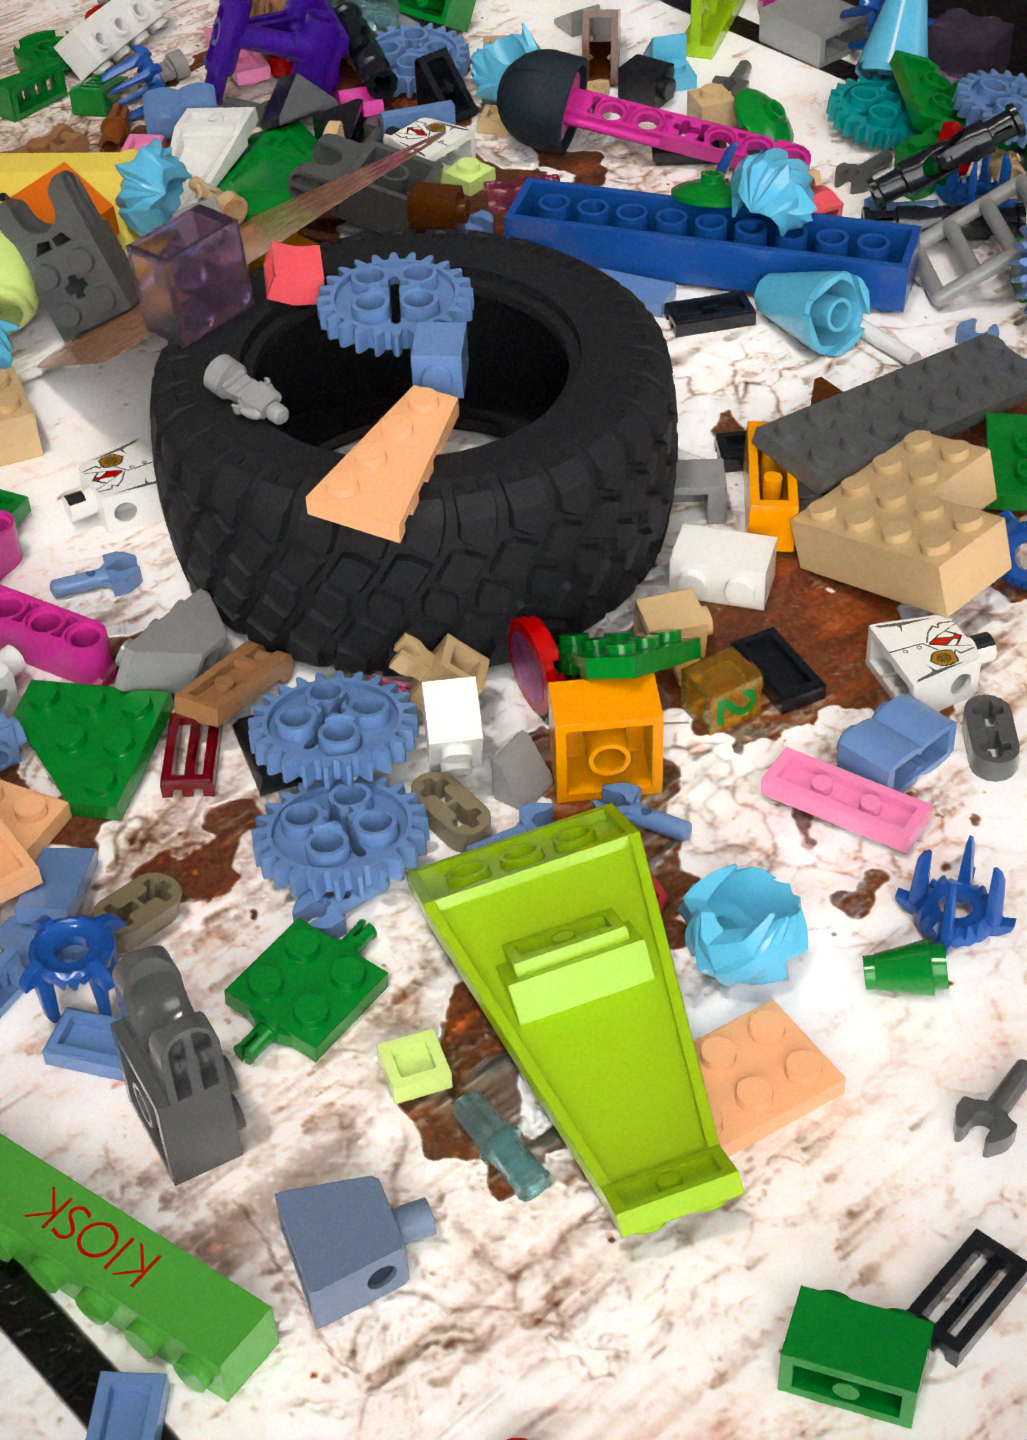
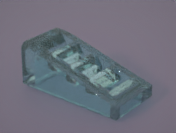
[329,0,400,33]

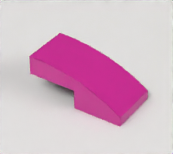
[332,86,385,117]

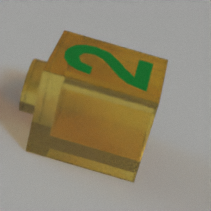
[680,647,763,736]

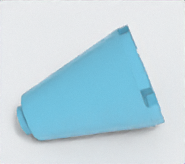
[855,0,928,81]
[754,271,870,357]

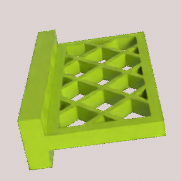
[685,0,746,60]

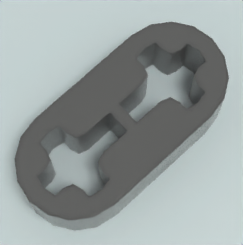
[962,694,1020,782]

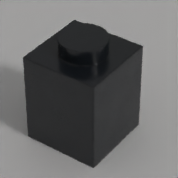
[618,54,676,108]

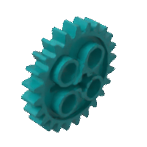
[826,75,922,150]

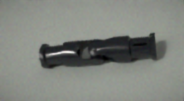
[334,2,398,99]
[865,103,1027,211]
[861,202,1026,241]

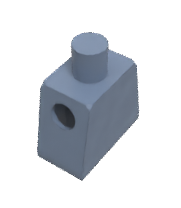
[275,1176,437,1329]

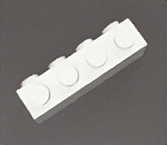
[54,0,174,81]

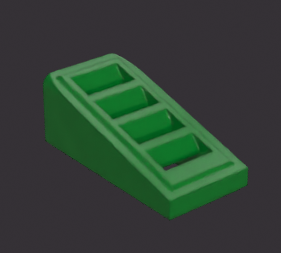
[0,60,68,123]
[69,74,128,117]

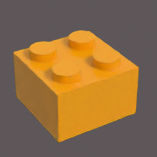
[548,673,664,803]

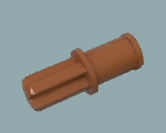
[98,103,131,152]

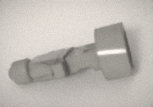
[124,49,191,93]
[203,354,289,425]

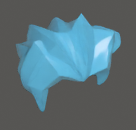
[470,23,541,103]
[115,138,192,240]
[730,148,818,237]
[677,863,808,987]

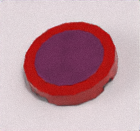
[507,614,566,716]

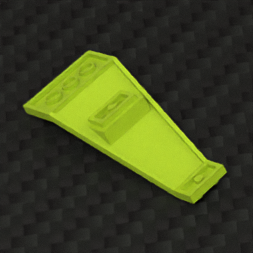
[405,803,745,1238]

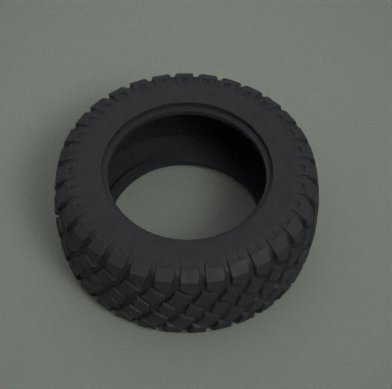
[150,229,678,676]

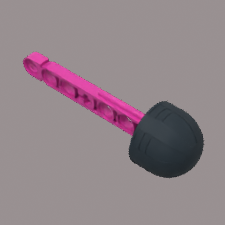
[497,49,811,169]

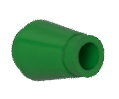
[862,938,949,996]

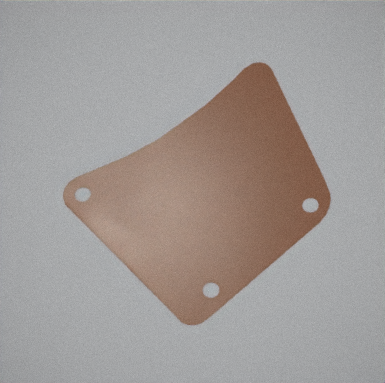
[36,131,446,368]

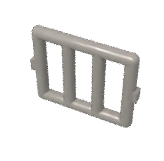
[915,173,1027,307]

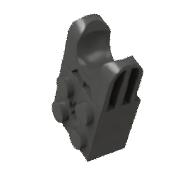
[288,133,444,233]
[0,170,148,340]
[110,945,246,1186]

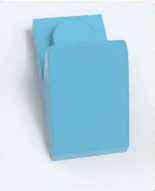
[643,33,697,92]

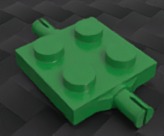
[224,917,388,1065]

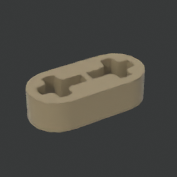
[411,771,492,853]
[92,872,182,953]

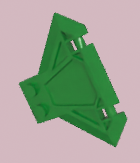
[216,120,317,227]

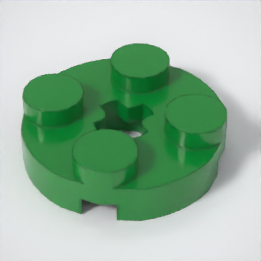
[13,30,73,80]

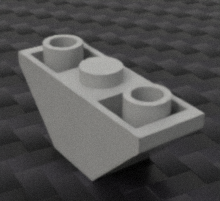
[114,588,227,693]

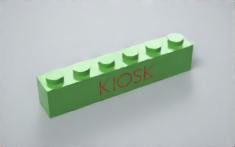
[0,1133,279,1403]

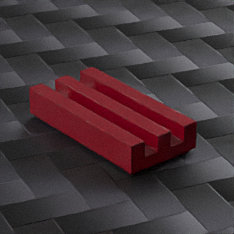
[160,713,223,798]

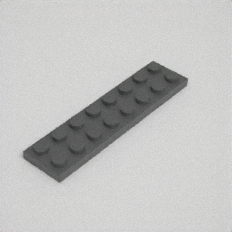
[751,333,1027,495]

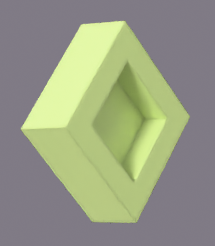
[442,156,496,197]
[376,1028,453,1105]

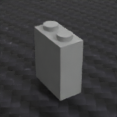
[759,0,869,69]

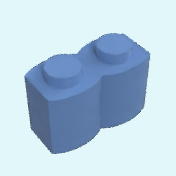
[142,82,218,140]
[837,694,957,793]

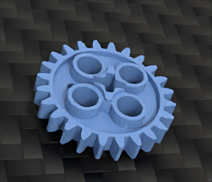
[357,22,470,98]
[952,69,1027,149]
[316,252,474,357]
[248,670,419,789]
[251,776,430,902]

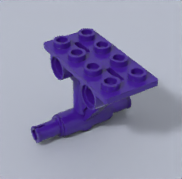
[204,0,349,105]

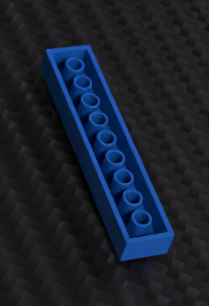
[504,177,922,312]

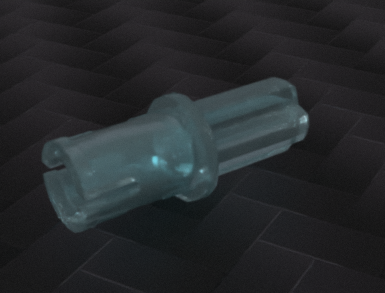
[453,1090,552,1202]

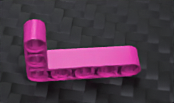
[0,510,115,685]

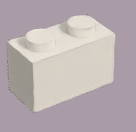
[669,523,777,611]
[422,676,483,777]

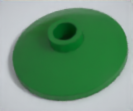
[733,88,794,143]
[671,170,744,208]

